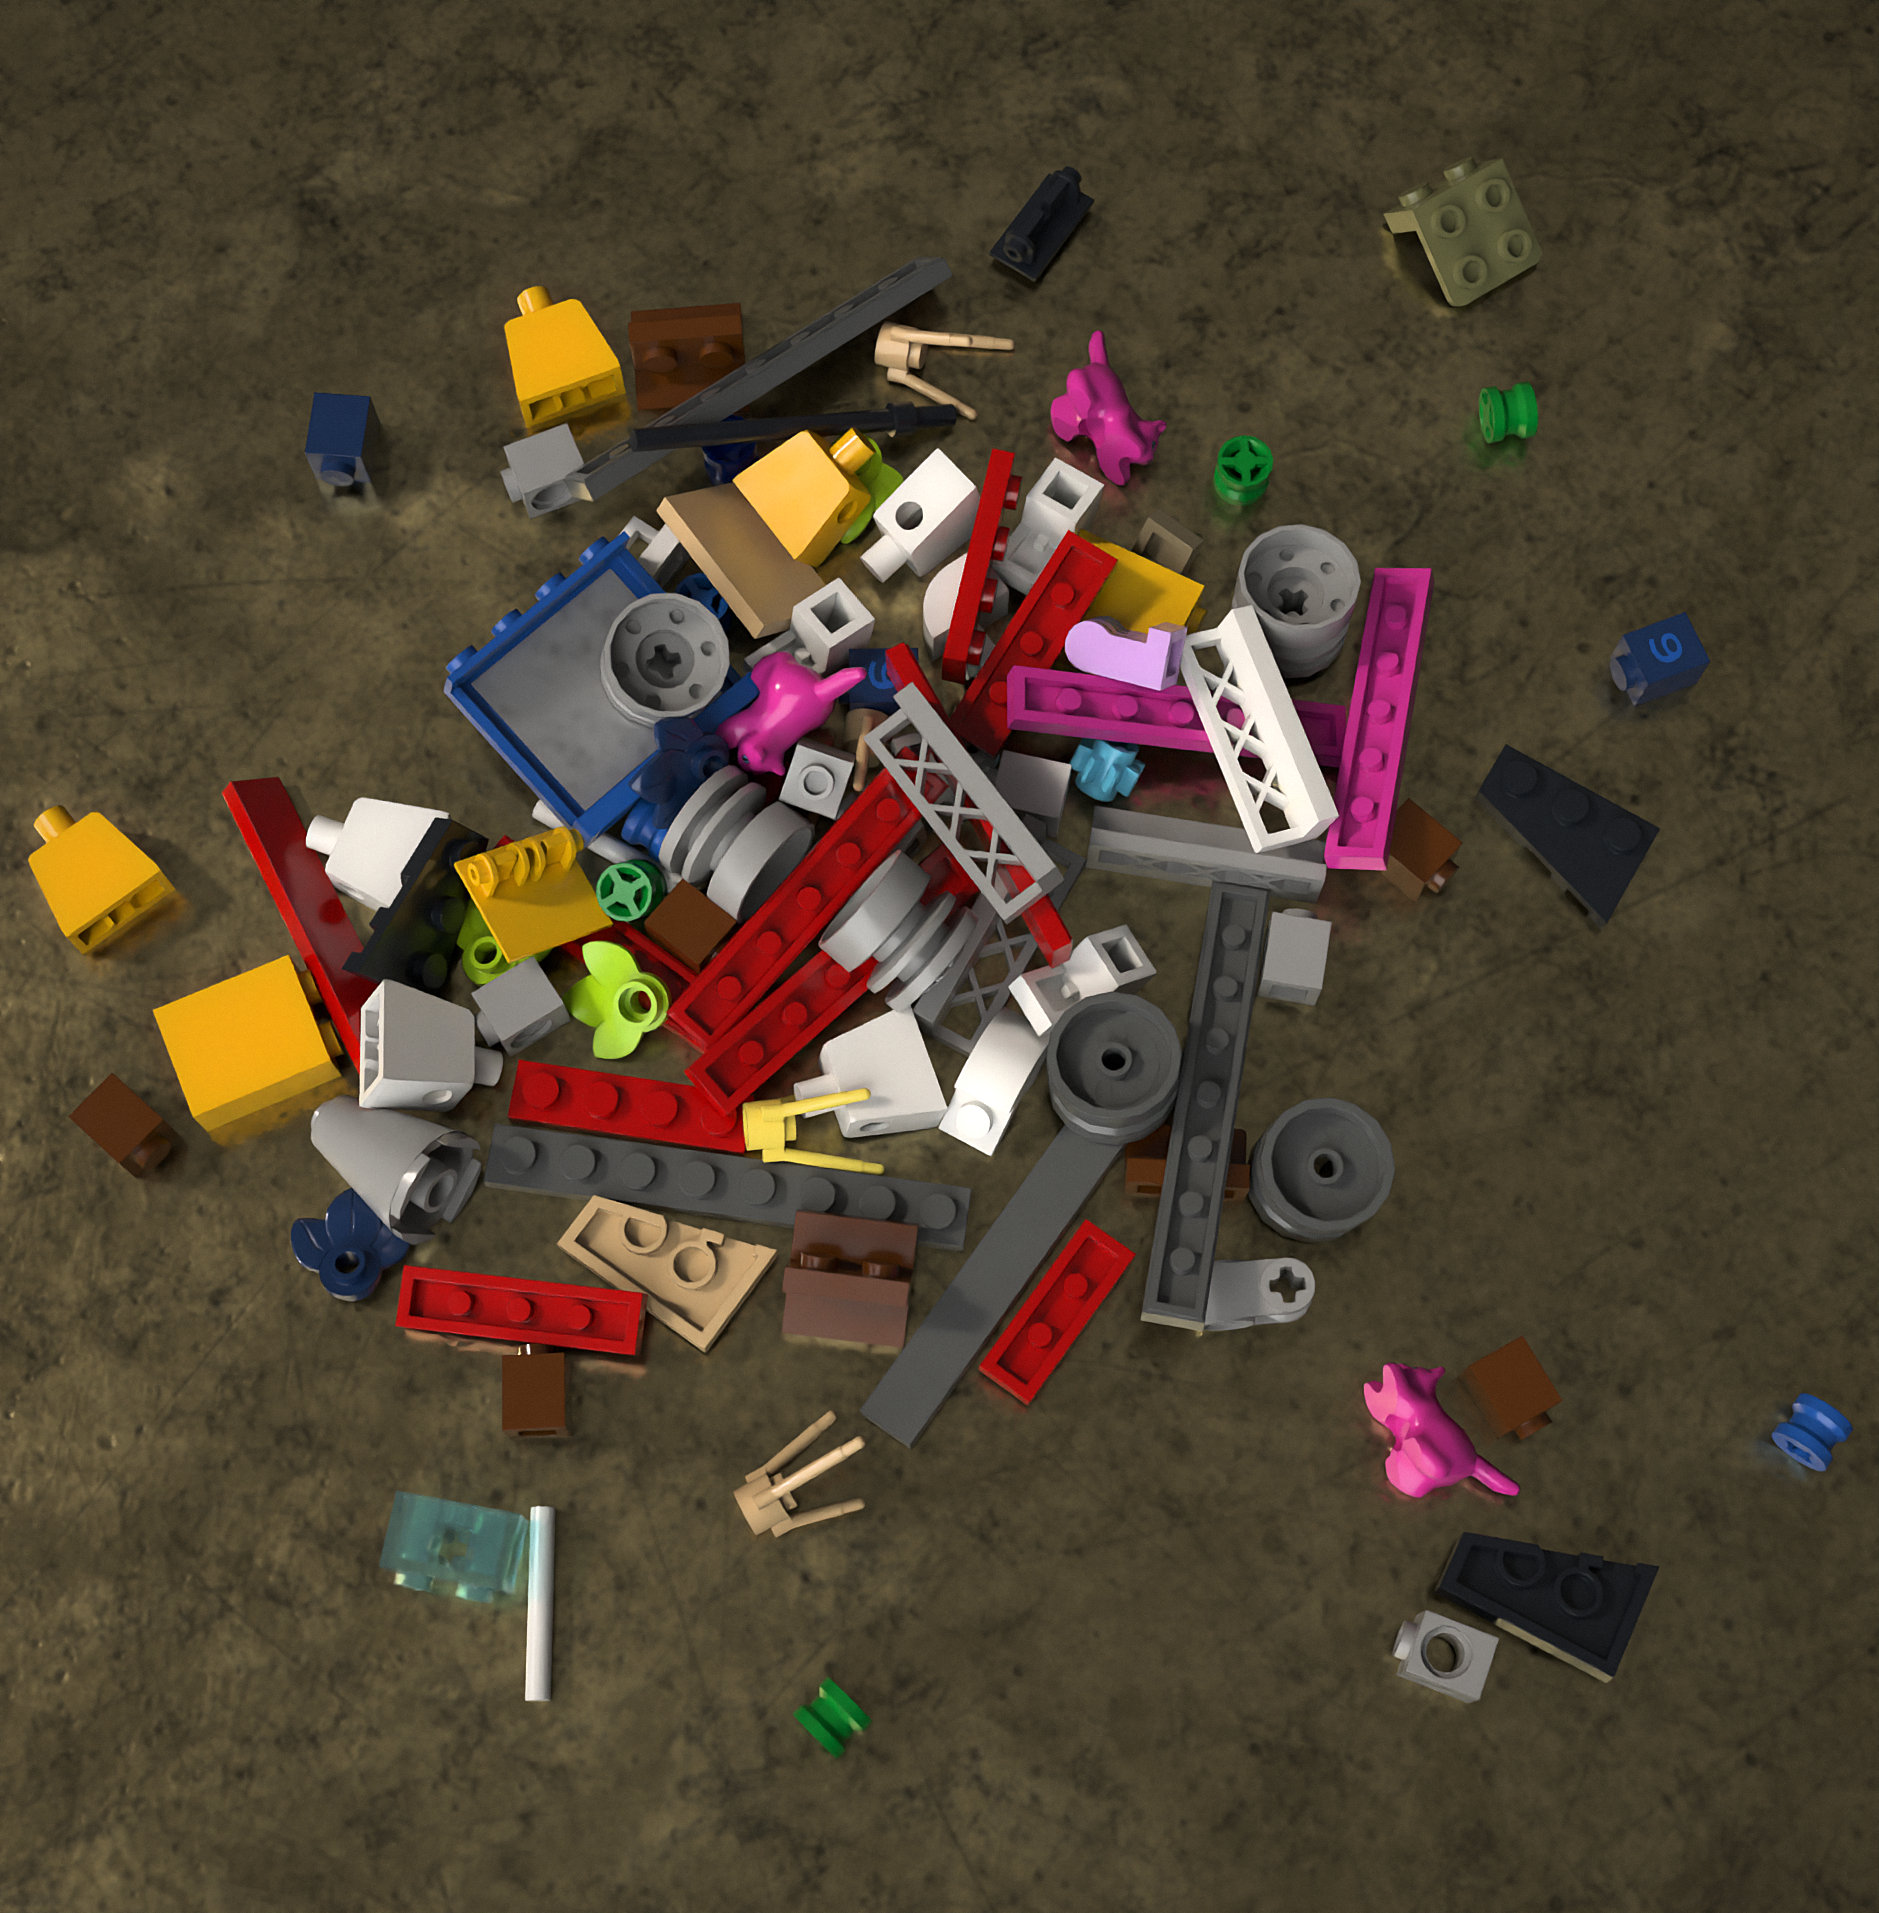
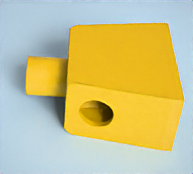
[504,286,626,428]
[732,427,876,568]
[28,805,175,955]

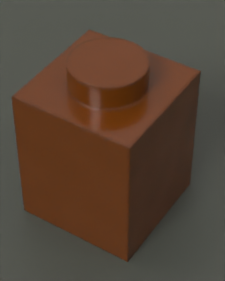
[1378,798,1463,902]
[644,878,739,975]
[68,1073,178,1177]
[1459,1335,1563,1441]
[502,1344,573,1439]

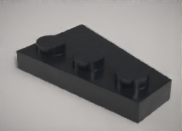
[1475,744,1660,930]
[342,817,489,998]
[1434,1532,1660,1683]

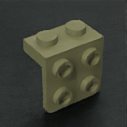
[1384,156,1542,307]

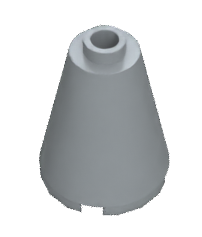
[311,1095,481,1245]

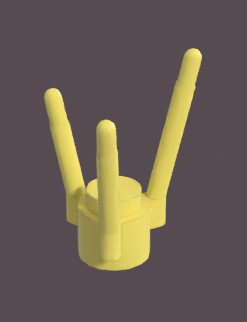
[742,1088,885,1176]

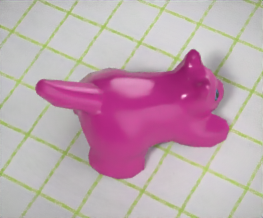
[1050,330,1167,485]
[715,651,867,776]
[1364,1362,1521,1498]

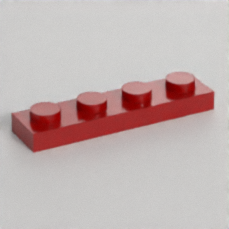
[942,448,1023,684]
[950,530,1118,760]
[507,1059,756,1158]
[395,1265,648,1356]

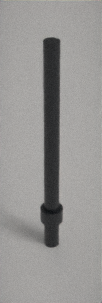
[630,401,957,452]

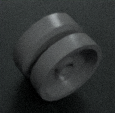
[1046,991,1182,1145]
[1247,1097,1395,1243]

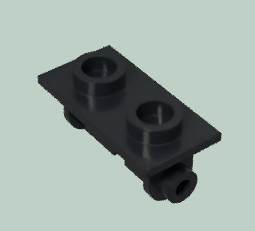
[989,166,1094,282]

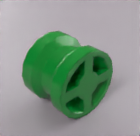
[1479,381,1538,443]
[1213,435,1274,506]
[596,859,667,922]
[792,1676,873,1759]

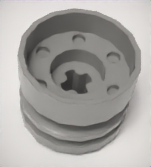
[1231,524,1361,678]
[600,593,730,728]
[658,765,815,923]
[818,849,979,1013]

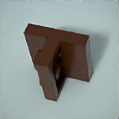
[628,303,750,421]
[782,1208,919,1348]

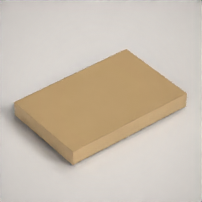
[656,482,826,639]

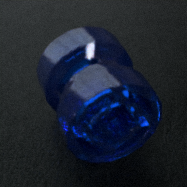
[702,414,759,486]

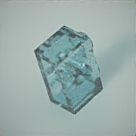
[379,1491,529,1604]

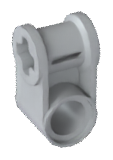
[1203,1257,1316,1331]

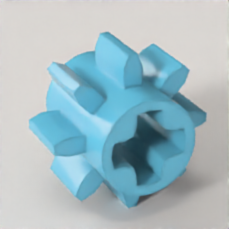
[1069,738,1145,802]

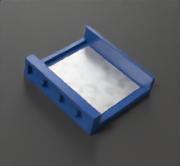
[443,531,760,849]

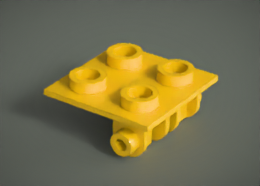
[454,826,613,964]

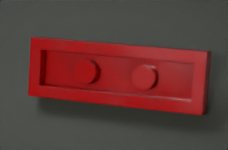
[979,1219,1136,1406]

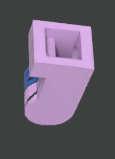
[1065,616,1187,691]

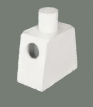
[860,448,980,583]
[306,797,452,912]
[359,978,503,1112]
[794,1005,948,1138]

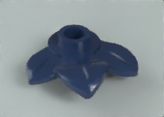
[628,716,730,829]
[291,1187,411,1301]

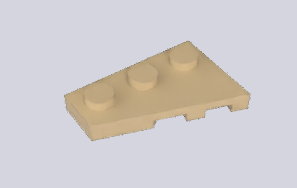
[557,1195,778,1353]

